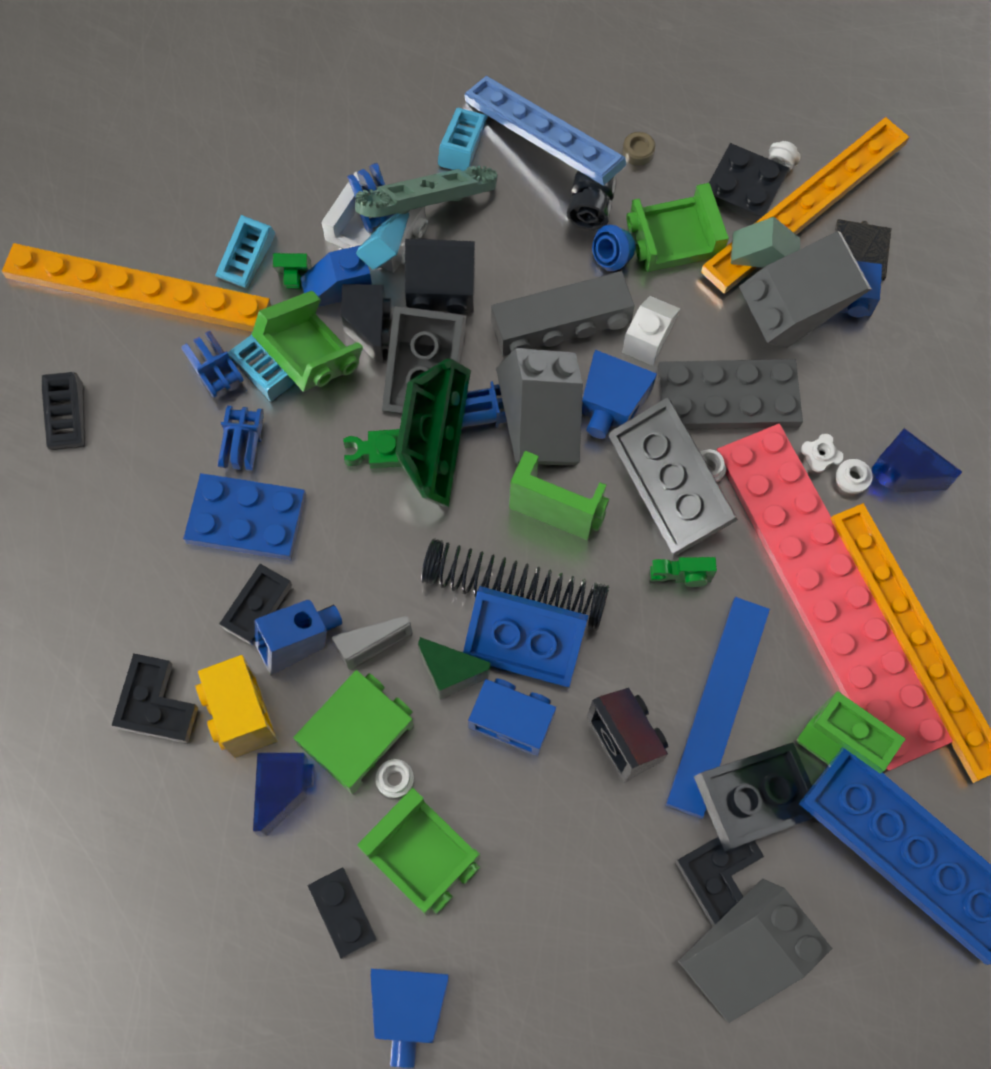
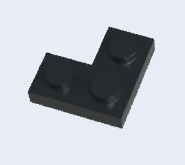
[111,653,198,744]
[675,837,764,927]

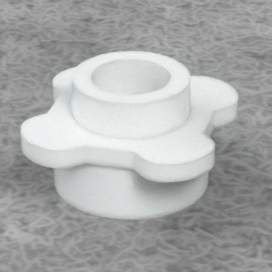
[801,434,843,472]

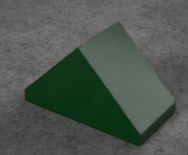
[418,637,491,700]

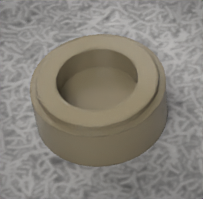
[622,132,655,166]

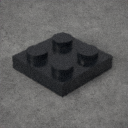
[709,143,789,222]

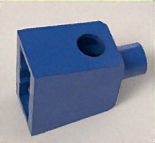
[582,350,657,439]
[255,600,343,675]
[370,968,449,1068]

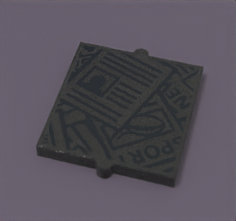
[835,219,892,281]

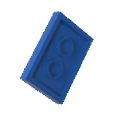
[183,473,306,561]
[463,586,589,688]

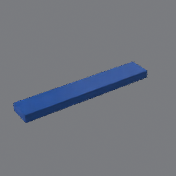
[665,597,770,819]

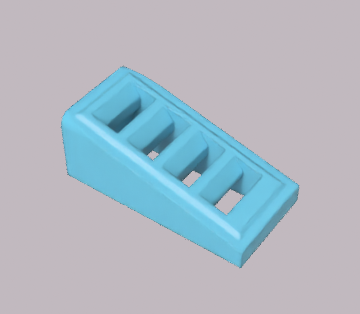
[438,108,487,171]
[356,212,409,270]
[215,215,276,289]
[228,334,295,402]

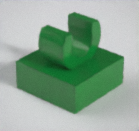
[273,253,311,289]

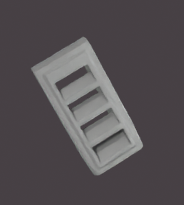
[332,616,412,670]

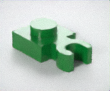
[343,429,402,469]
[650,557,717,587]

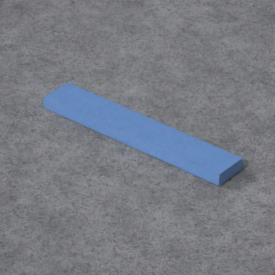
[464,76,626,186]

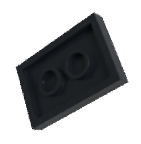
[694,742,815,851]

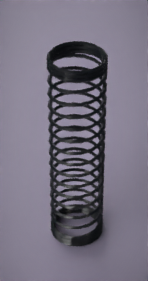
[421,538,610,631]

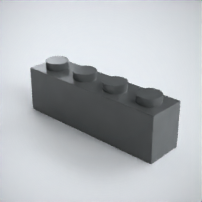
[491,271,635,356]

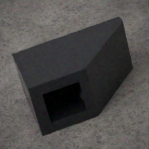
[341,284,392,362]

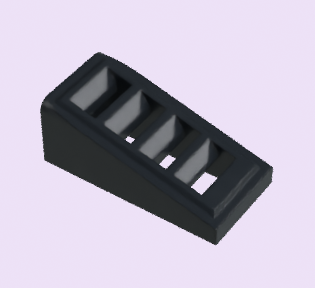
[42,372,84,449]

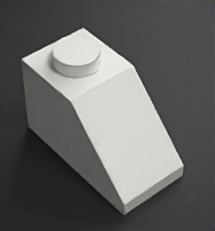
[622,296,681,366]

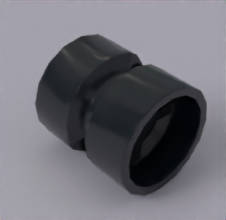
[566,170,617,230]

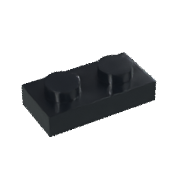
[219,564,292,646]
[307,867,378,959]

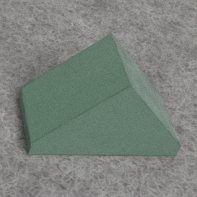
[731,217,800,268]

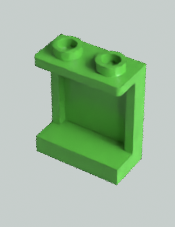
[626,183,729,272]
[252,291,363,392]
[509,451,610,541]
[293,670,414,795]
[797,691,905,773]
[357,788,481,916]

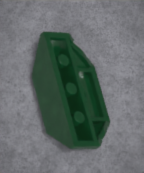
[396,359,471,507]

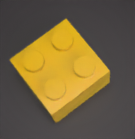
[195,655,278,758]

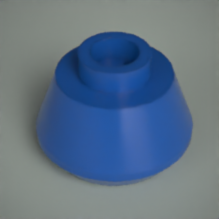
[592,225,636,271]

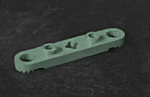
[355,165,498,218]

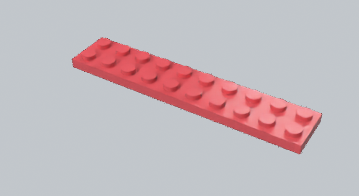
[716,423,953,773]

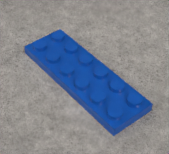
[799,747,991,965]

